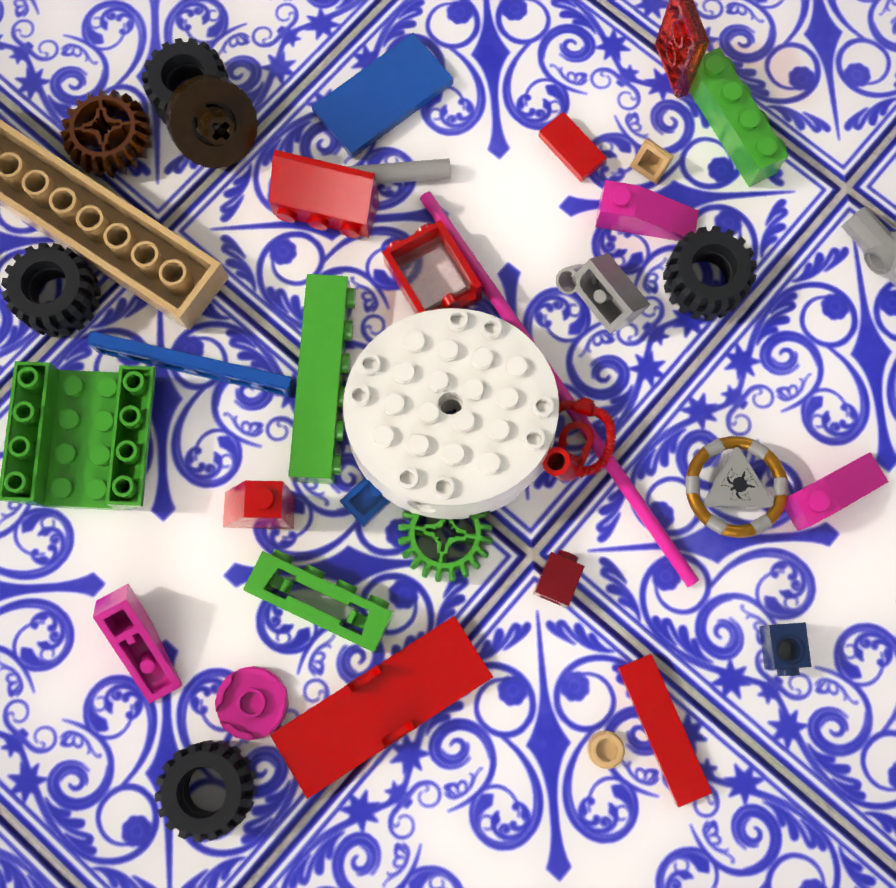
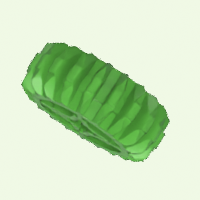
[398,510,493,582]

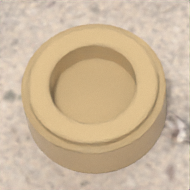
[587,730,625,769]

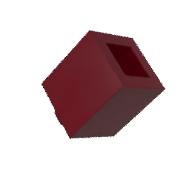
[533,550,585,608]

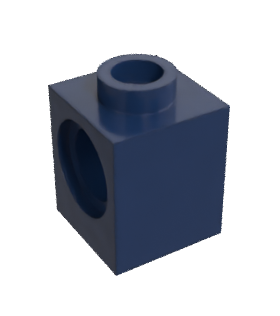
[759,622,812,676]

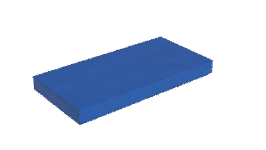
[312,33,454,159]

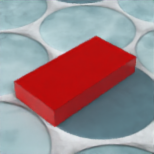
[538,112,607,182]

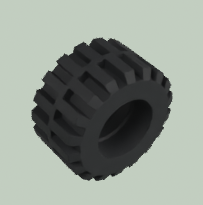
[142,38,229,128]
[663,226,757,321]
[1,243,101,337]
[155,740,258,842]

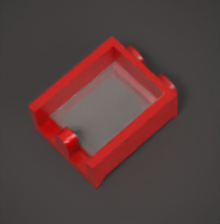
[382,220,482,314]

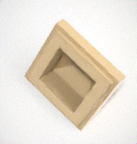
[630,138,674,184]

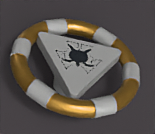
[685,436,789,538]

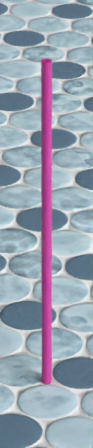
[420,191,699,588]

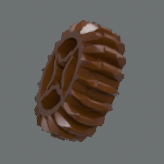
[60,88,153,179]

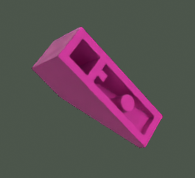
[595,180,699,241]
[785,452,889,531]
[93,584,182,704]

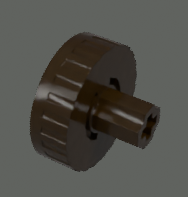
[166,74,258,168]

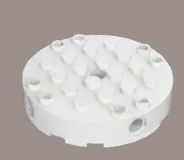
[343,308,559,519]

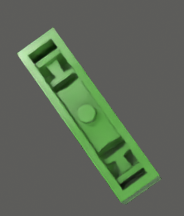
[243,549,394,653]

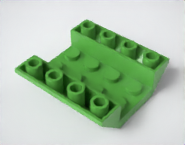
[0,361,156,510]

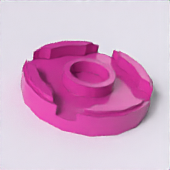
[215,666,289,741]

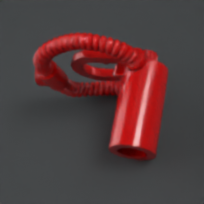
[542,397,616,482]

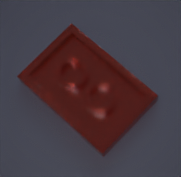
[655,0,710,98]

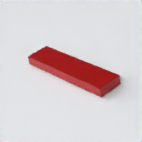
[617,654,712,808]

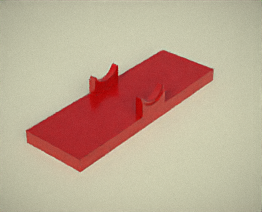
[270,616,493,799]

